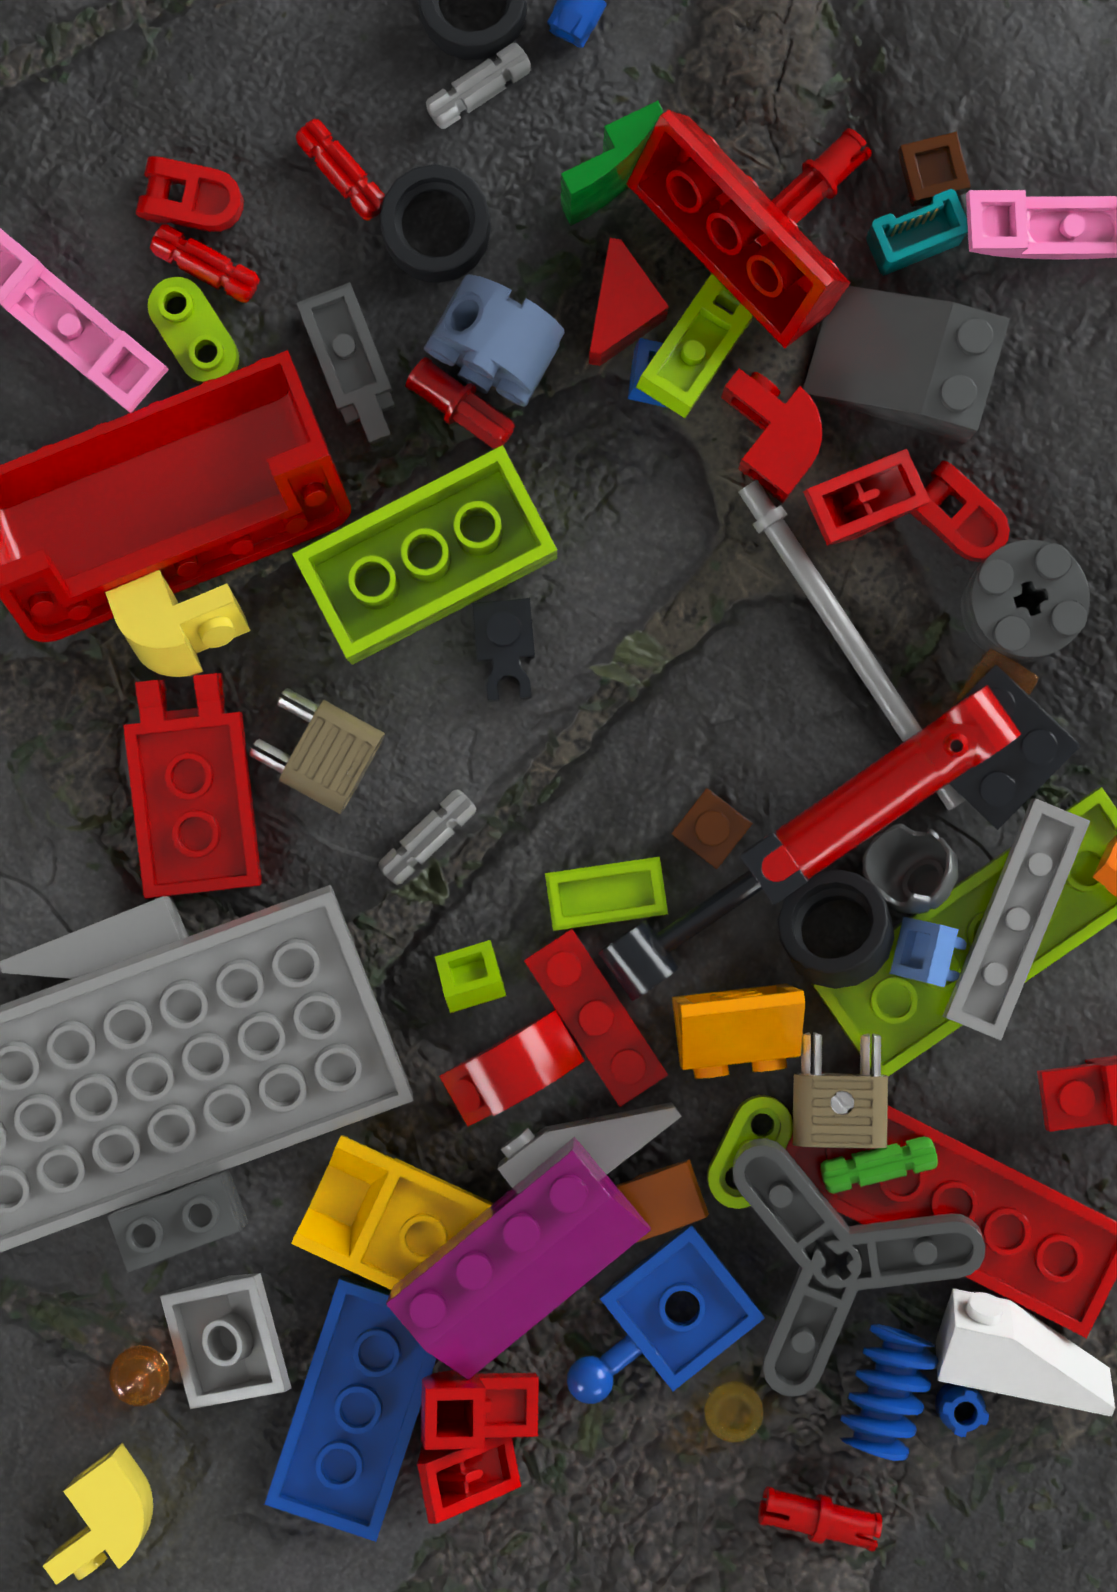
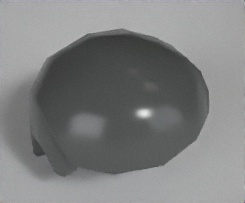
[862,824,958,914]

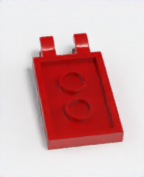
[123,673,262,898]

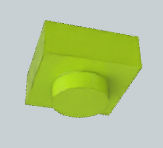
[435,940,506,1013]

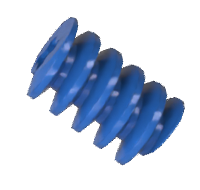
[840,1324,939,1461]

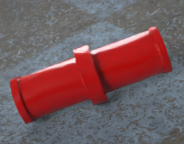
[758,1486,882,1552]

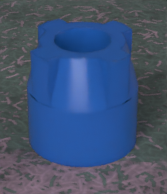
[547,0,607,48]
[935,1383,989,1437]

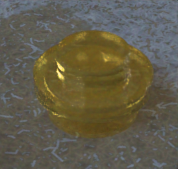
[704,1381,763,1442]

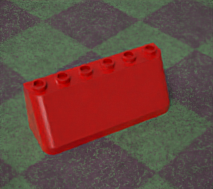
[0,350,351,642]

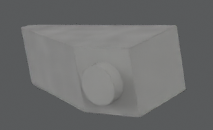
[0,896,188,979]
[498,1102,682,1188]

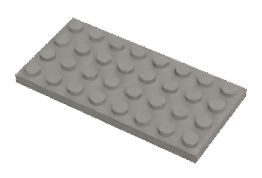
[0,885,414,1252]

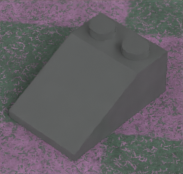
[803,286,1010,443]

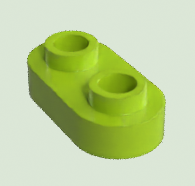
[148,277,239,385]
[707,1095,793,1209]

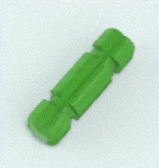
[820,1136,938,1193]

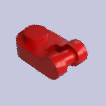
[135,156,244,232]
[910,460,1010,562]

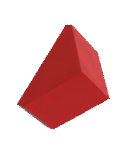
[589,237,669,366]
[803,449,931,546]
[417,1437,521,1524]

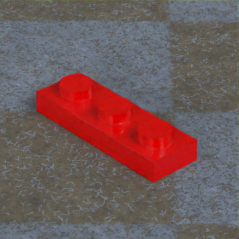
[524,929,668,1107]

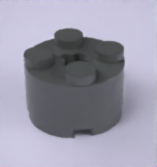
[960,539,1090,664]

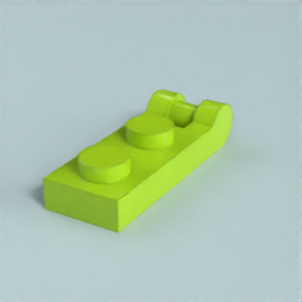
[636,273,754,418]

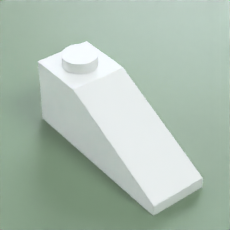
[936,1288,1115,1416]

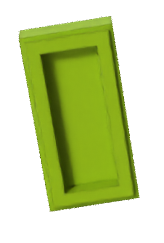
[545,857,668,931]

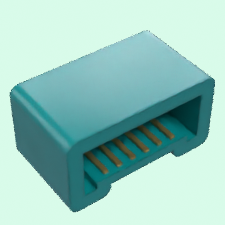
[866,189,968,275]

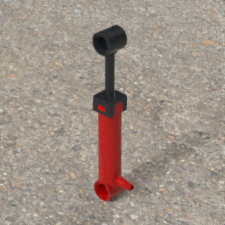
[598,685,1022,1001]

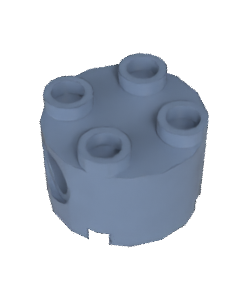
[424,274,565,407]

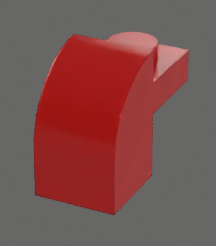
[721,368,822,504]
[439,1010,585,1127]
[1037,1055,1117,1132]
[421,1370,539,1450]

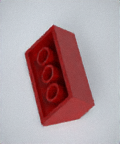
[627,110,850,348]

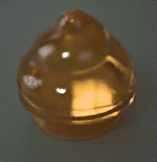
[109,1345,170,1406]

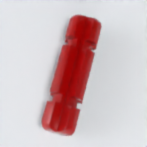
[295,118,385,221]
[150,224,260,303]

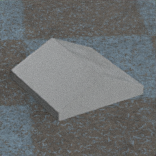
[160,1273,291,1409]

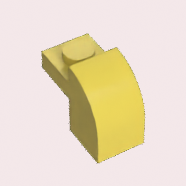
[105,570,250,677]
[43,1443,153,1585]

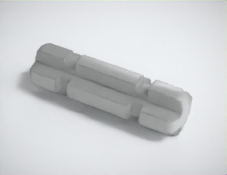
[426,43,531,129]
[378,789,476,885]

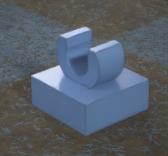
[890,917,967,987]

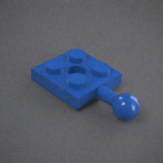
[567,1223,765,1404]

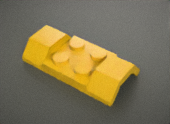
[291,1135,494,1290]

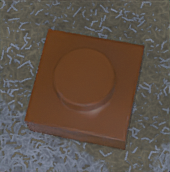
[898,131,971,207]
[671,788,753,869]

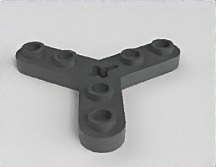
[733,1138,986,1397]

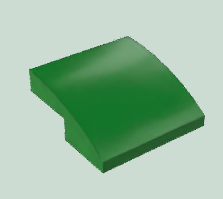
[561,101,663,226]

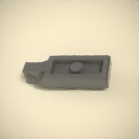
[297,282,395,450]

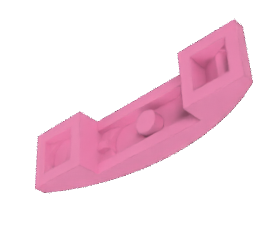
[966,190,1117,260]
[0,228,169,413]

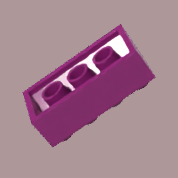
[386,1137,651,1380]

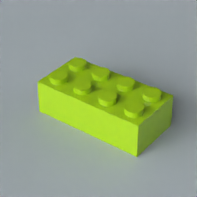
[292,445,557,665]

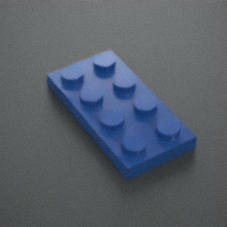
[264,1275,436,1542]

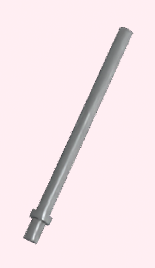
[738,480,966,811]

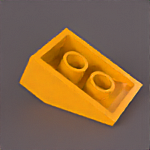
[672,983,805,1079]

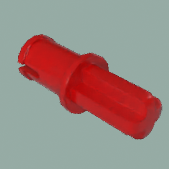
[772,128,872,224]
[405,357,515,449]

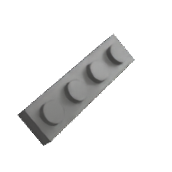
[942,798,1090,1040]

